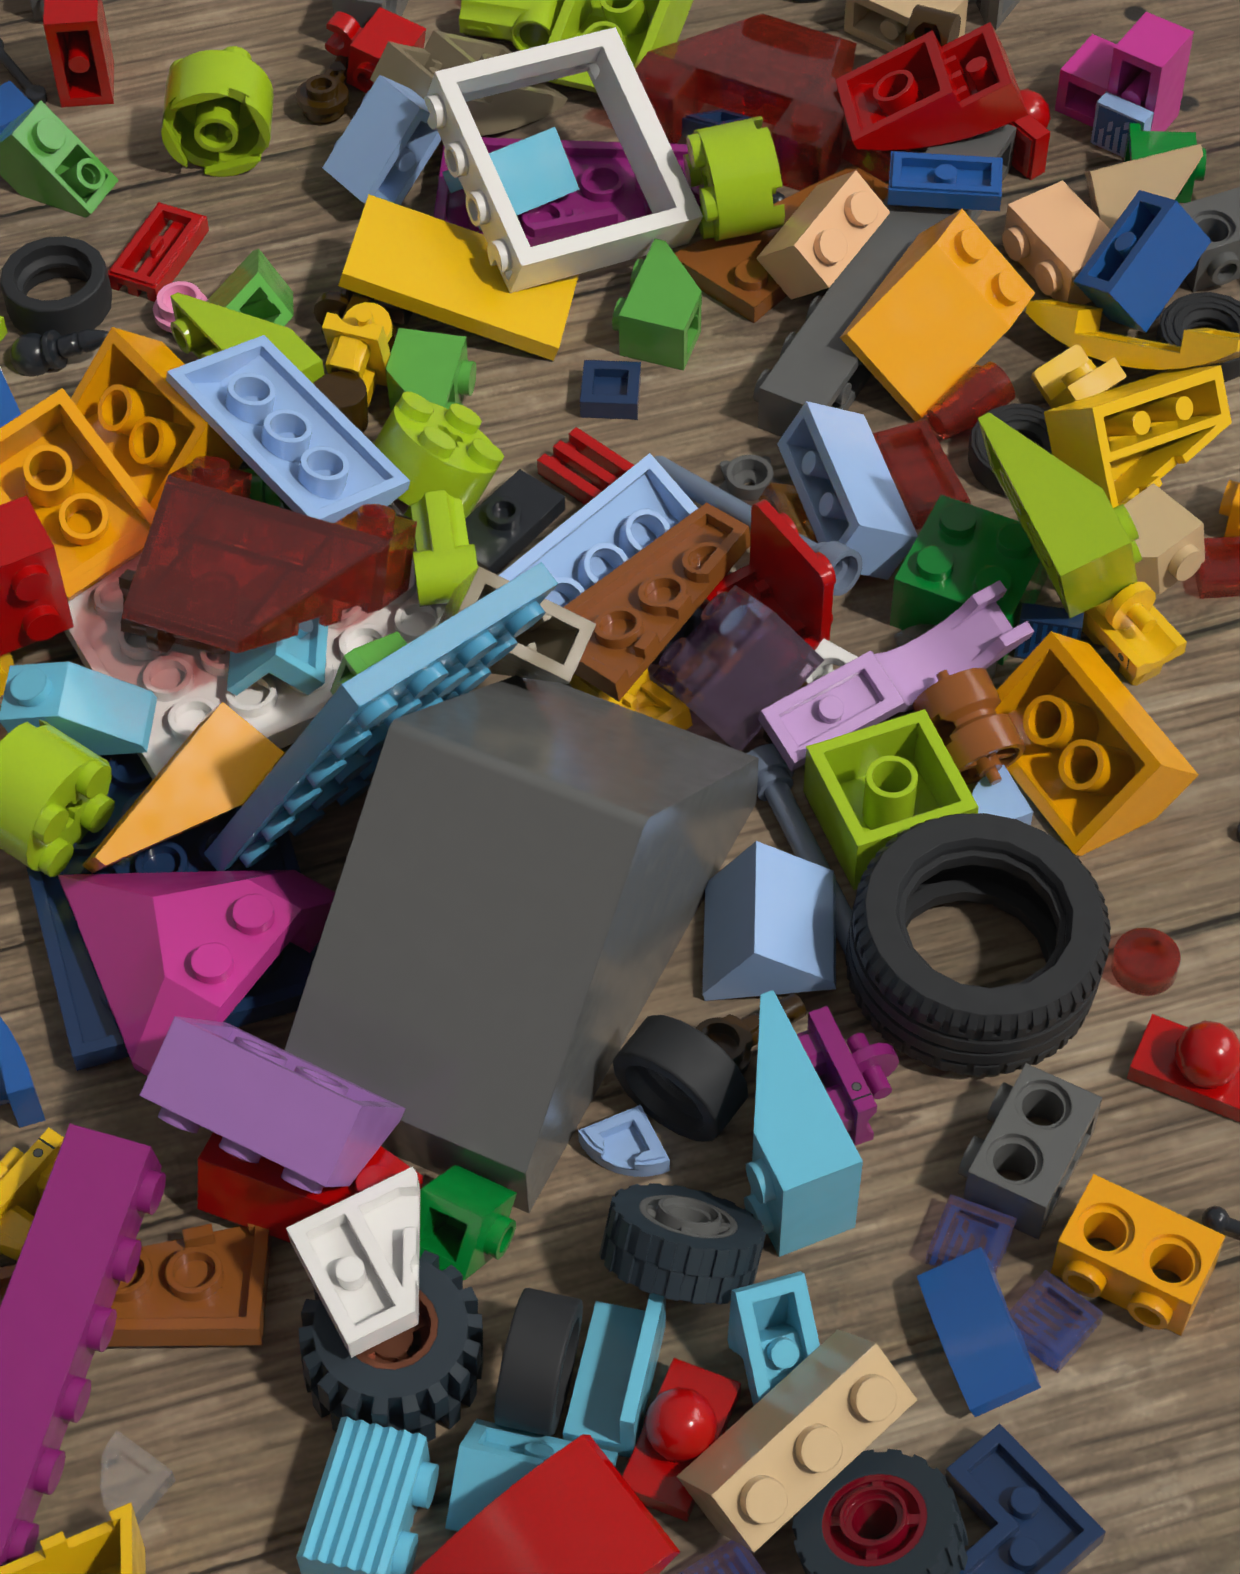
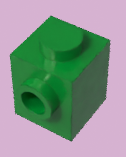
[419,1165,517,1281]

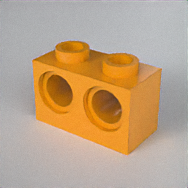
[1051,1174,1225,1336]

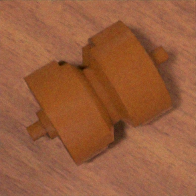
[912,668,1026,785]

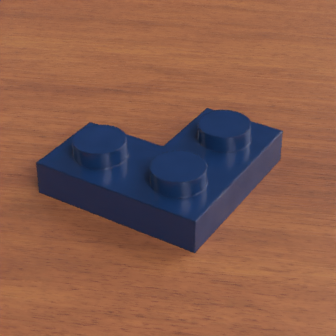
[945,1423,1106,1574]

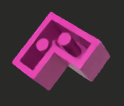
[1055,12,1194,131]

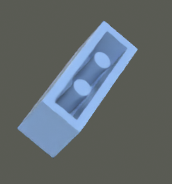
[777,401,918,580]

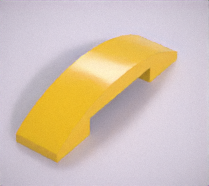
[1025,299,1240,370]

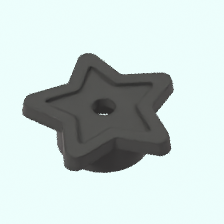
[719,455,789,506]

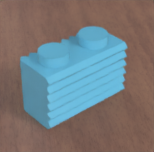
[296,1416,439,1574]

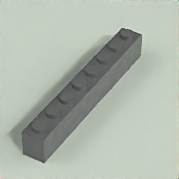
[753,124,1017,437]

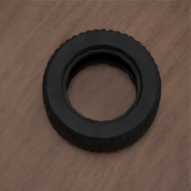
[845,813,1111,1076]

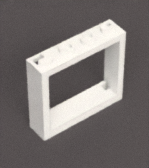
[424,27,703,293]

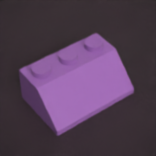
[139,1016,406,1194]

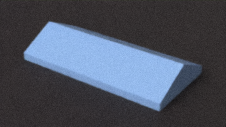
[166,335,410,532]
[498,453,698,607]

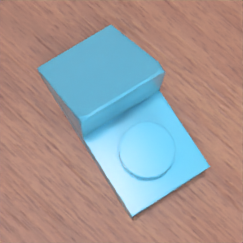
[727,1271,820,1406]

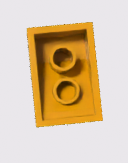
[840,209,1035,421]
[0,388,170,601]
[82,702,285,874]

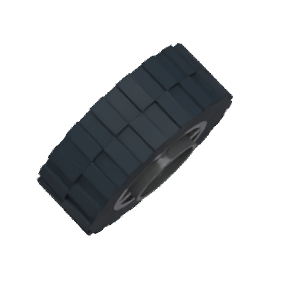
[599,1183,766,1305]

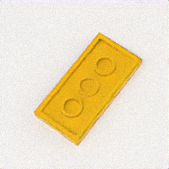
[338,194,579,361]

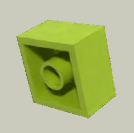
[803,709,979,890]

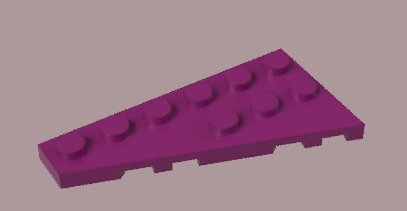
[433,137,701,247]

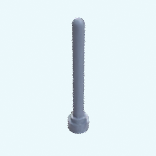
[654,456,862,596]
[747,744,852,955]

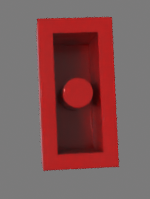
[43,0,114,108]

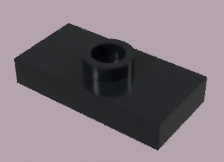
[465,469,566,575]

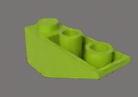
[170,292,325,383]

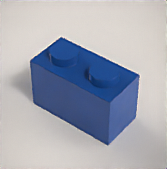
[1073,190,1211,333]

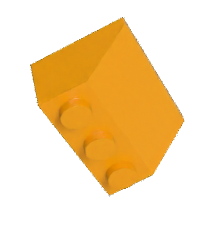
[71,327,243,521]
[995,631,1199,856]

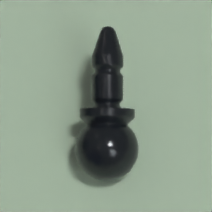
[10,329,109,377]

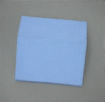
[702,841,836,1001]

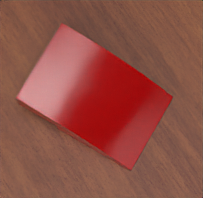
[835,22,1028,151]
[413,1434,681,1574]

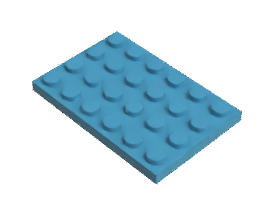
[204,562,559,871]

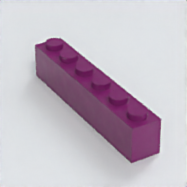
[0,1124,166,1567]

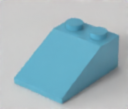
[744,990,863,1257]

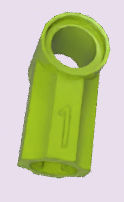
[459,0,565,51]
[411,490,478,607]

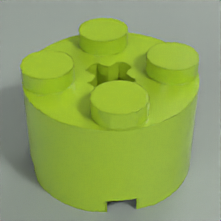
[161,46,274,177]
[683,116,785,241]
[373,391,504,519]
[0,720,115,877]

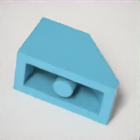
[0,661,157,755]

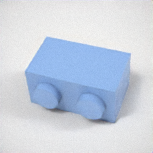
[322,75,441,205]

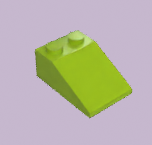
[547,0,693,93]
[978,412,1142,618]

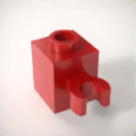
[325,7,426,93]

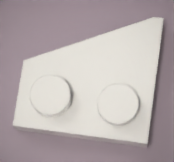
[286,1166,420,1358]

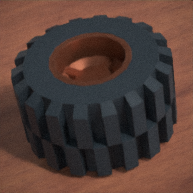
[299,1250,483,1442]

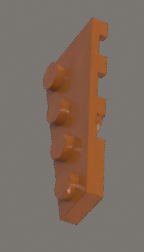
[675,165,889,323]
[563,502,750,702]
[0,1223,273,1347]

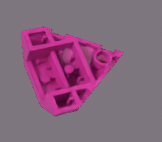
[58,870,335,1076]

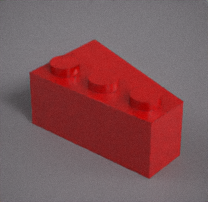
[198,1132,423,1243]

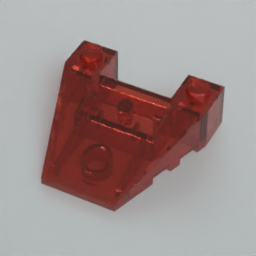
[635,13,857,191]
[123,456,417,654]

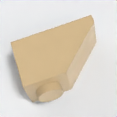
[1085,144,1203,230]
[1124,483,1205,595]

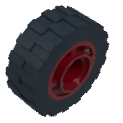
[792,1449,969,1574]

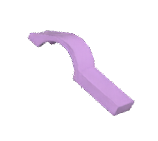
[758,580,1034,771]

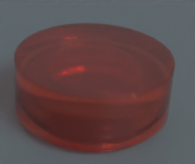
[1111,928,1181,996]

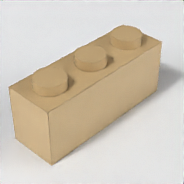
[677,1329,917,1552]

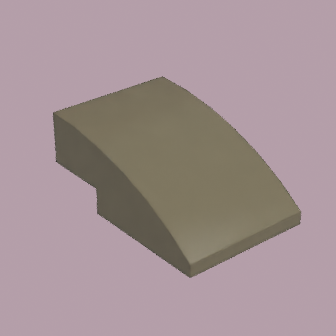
[370,30,568,136]

